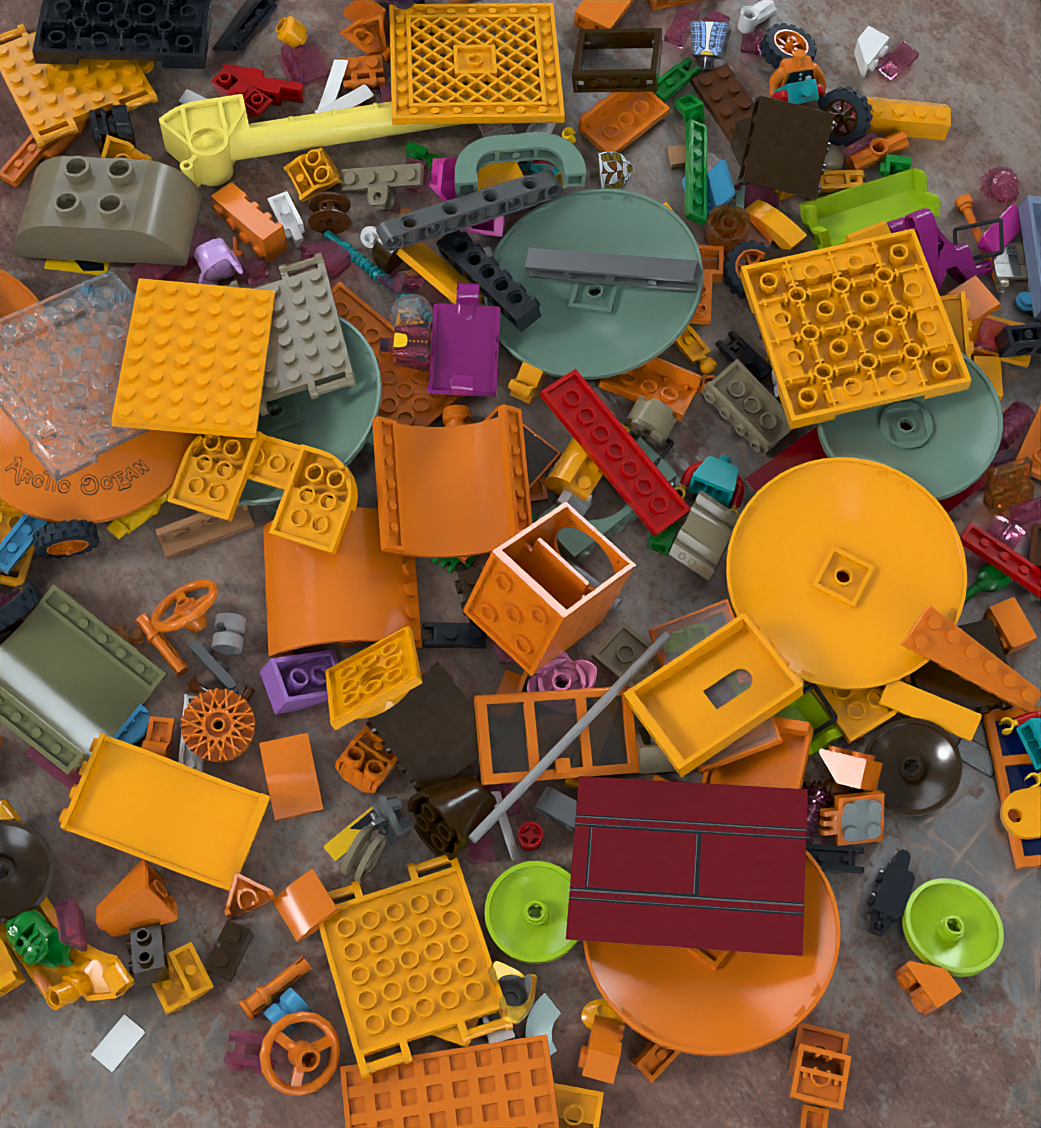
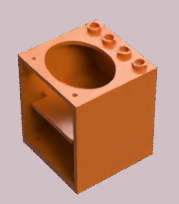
[463,502,636,676]

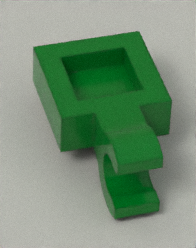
[405,141,442,172]

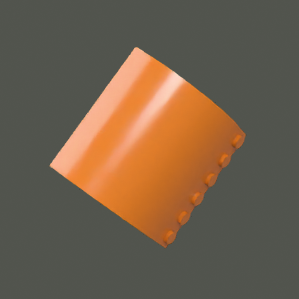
[372,404,533,558]
[263,507,422,658]

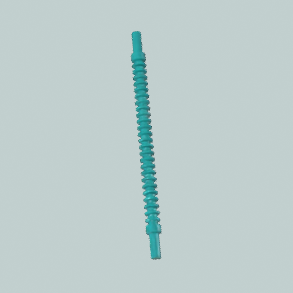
[324,230,433,325]

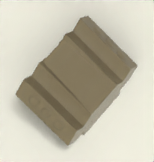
[669,490,739,581]

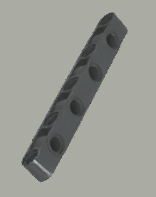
[376,170,563,251]

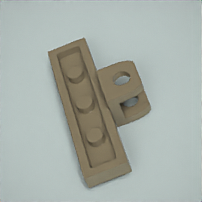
[341,163,424,211]

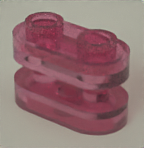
[223,1030,280,1075]

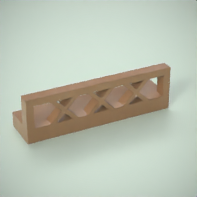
[155,505,255,560]

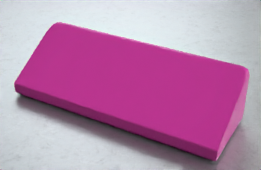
[977,203,1021,258]

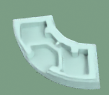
[525,993,561,1057]

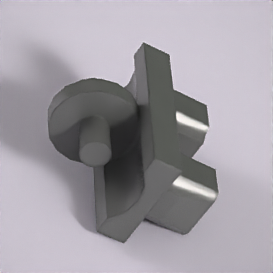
[368,794,412,845]

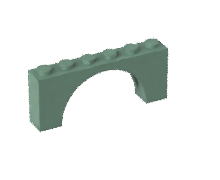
[537,437,677,564]

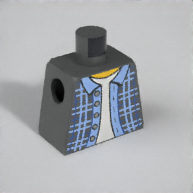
[690,21,732,71]

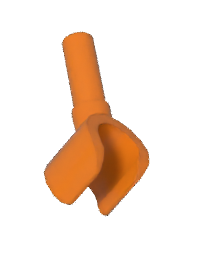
[232,236,244,264]

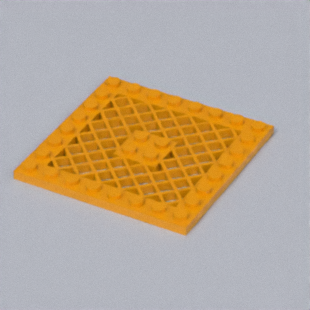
[389,3,565,125]

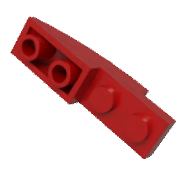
[222,64,305,107]

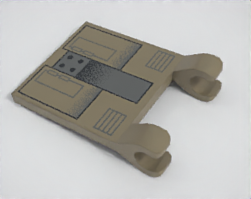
[992,243,1030,293]

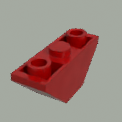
[210,68,273,118]

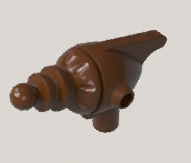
[803,779,864,805]

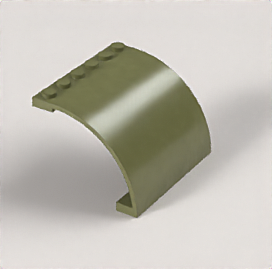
[0,584,168,775]

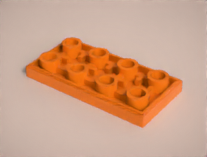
[944,275,1001,326]

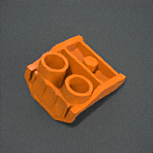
[335,725,398,793]

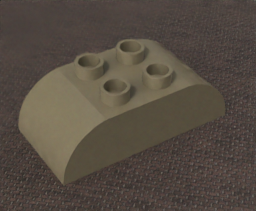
[13,156,202,266]

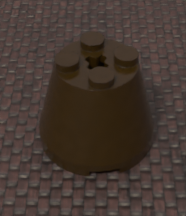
[408,773,497,860]

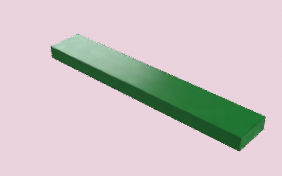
[685,119,707,226]

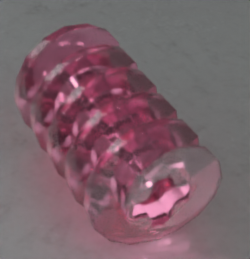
[999,401,1036,450]
[805,787,831,844]

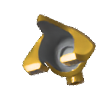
[487,961,537,1025]

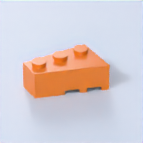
[578,1015,625,1084]

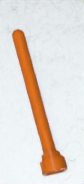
[954,194,995,283]

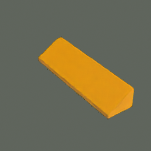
[878,680,982,742]

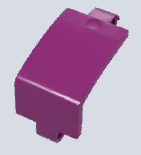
[427,283,501,397]

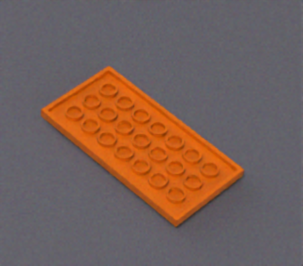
[332,281,464,427]

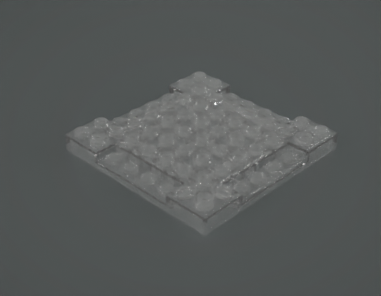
[0,270,149,482]

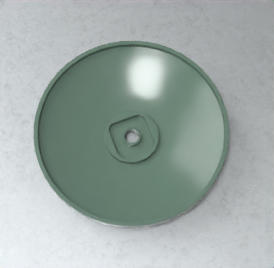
[816,352,1003,501]

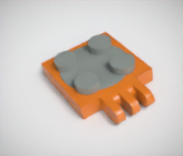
[819,791,885,846]

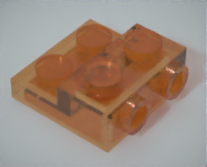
[983,456,1035,515]

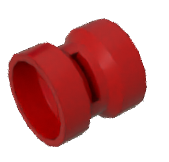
[517,822,543,852]

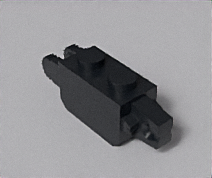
[866,849,915,937]

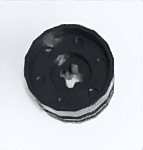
[89,103,136,155]

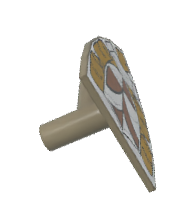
[590,151,634,189]

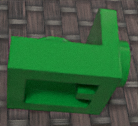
[674,94,705,127]
[878,154,912,178]

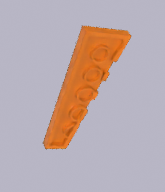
[900,605,1041,712]

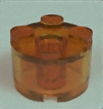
[704,204,750,257]

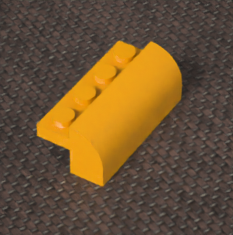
[543,424,631,502]

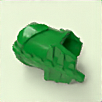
[5,910,74,969]

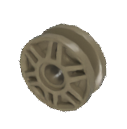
[340,826,386,884]

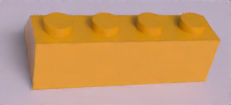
[866,96,951,141]

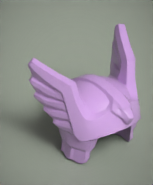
[194,238,243,286]

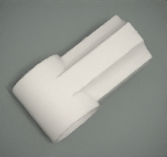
[737,0,777,34]

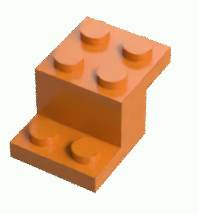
[788,1022,851,1111]

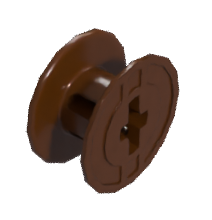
[308,192,351,234]

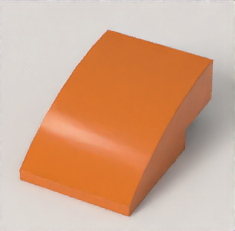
[259,733,324,821]

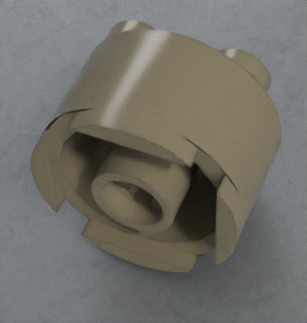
[624,397,677,449]

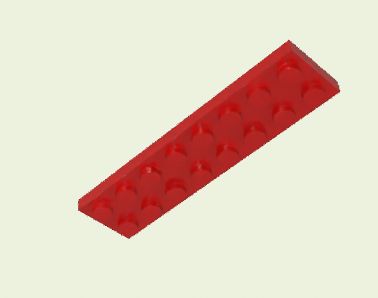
[539,368,691,537]

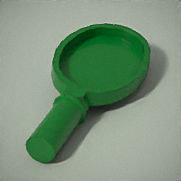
[964,562,1011,602]

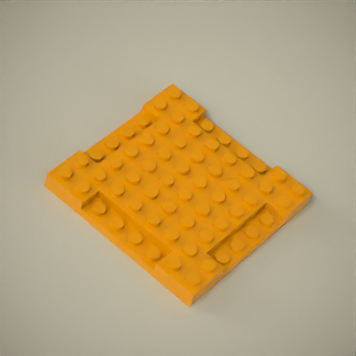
[740,228,972,430]

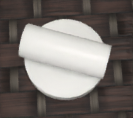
[360,226,379,248]

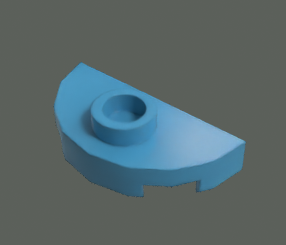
[112,703,150,746]

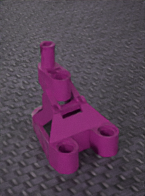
[886,208,993,293]

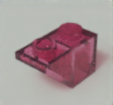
[300,241,351,281]

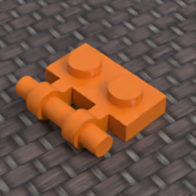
[340,54,385,90]

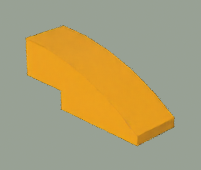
[743,199,807,250]

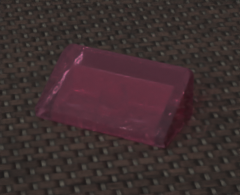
[55,897,88,952]

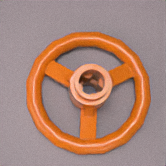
[151,579,218,633]
[259,1011,341,1096]

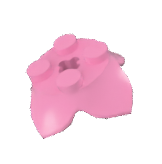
[527,651,597,714]

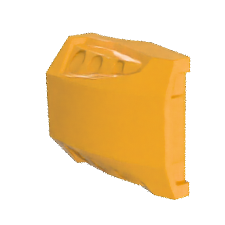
[283,147,342,202]

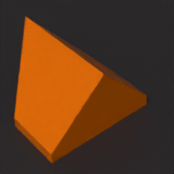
[339,13,387,56]
[224,872,275,920]

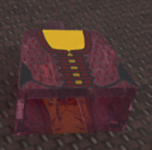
[380,323,431,372]

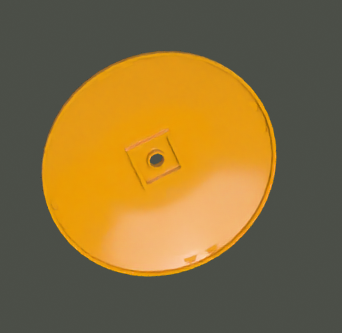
[726,457,967,690]

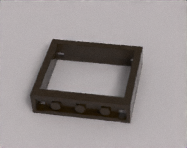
[572,28,663,93]

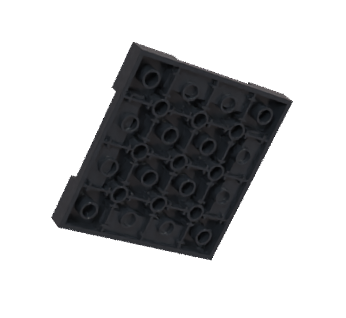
[32,0,213,69]

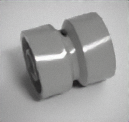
[211,613,247,655]

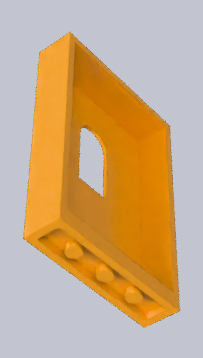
[623,613,804,778]

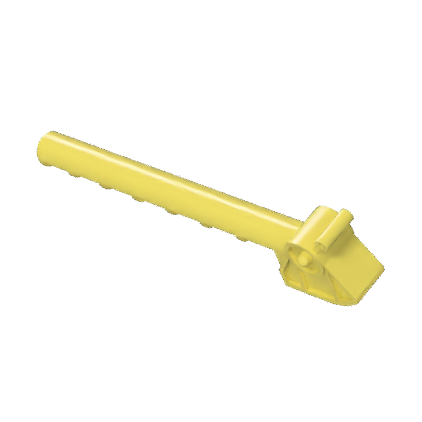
[159,81,540,187]

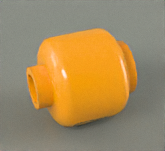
[276,16,308,48]

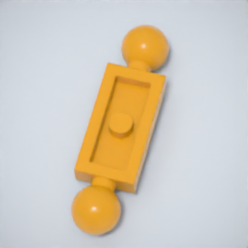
[674,324,717,375]

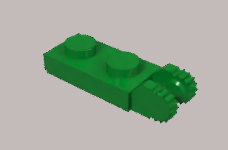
[652,58,702,102]

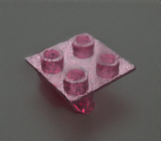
[276,43,330,84]

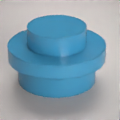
[1015,291,1033,313]

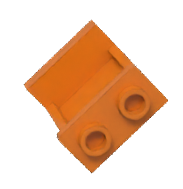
[574,0,635,29]

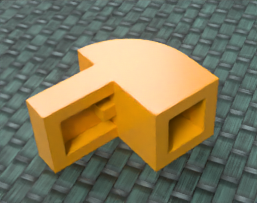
[508,362,546,404]

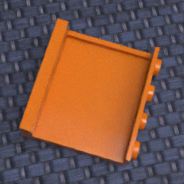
[701,716,814,789]

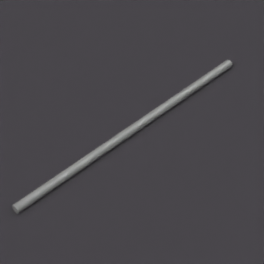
[468,631,671,843]

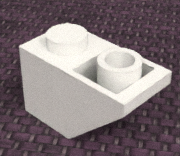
[854,26,889,78]

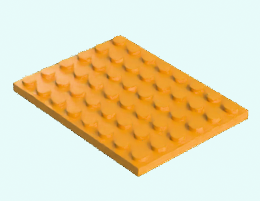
[111,278,275,439]

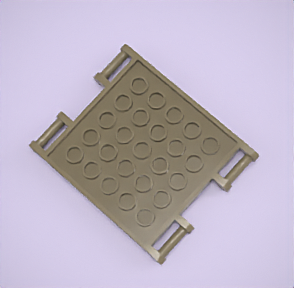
[226,252,357,416]

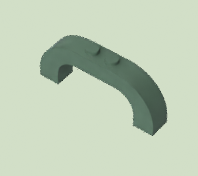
[454,132,587,196]

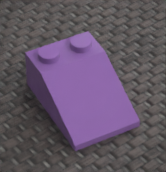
[260,649,339,715]

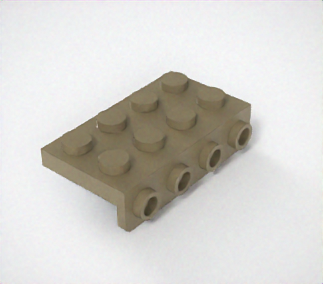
[701,359,793,456]

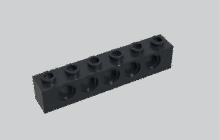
[436,230,542,332]
[994,323,1041,358]

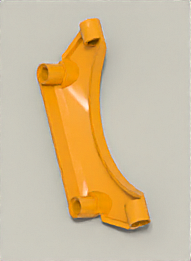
[0,799,135,1010]

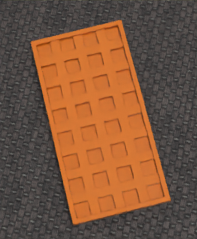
[340,1034,560,1128]

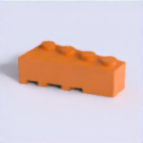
[211,182,288,264]

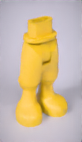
[106,487,172,540]

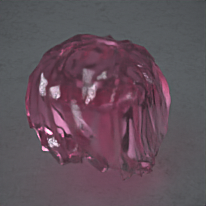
[980,166,1019,204]

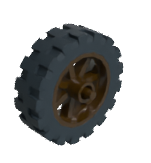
[817,87,873,146]

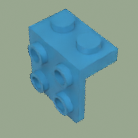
[681,160,735,219]

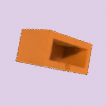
[983,597,1037,656]

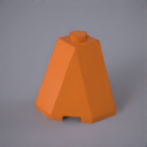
[95,859,178,937]

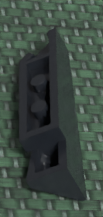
[212,0,277,51]

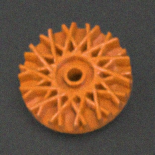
[181,688,256,763]

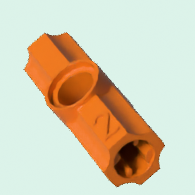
[845,131,909,170]

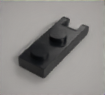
[715,330,773,382]
[422,622,486,649]
[806,843,864,874]

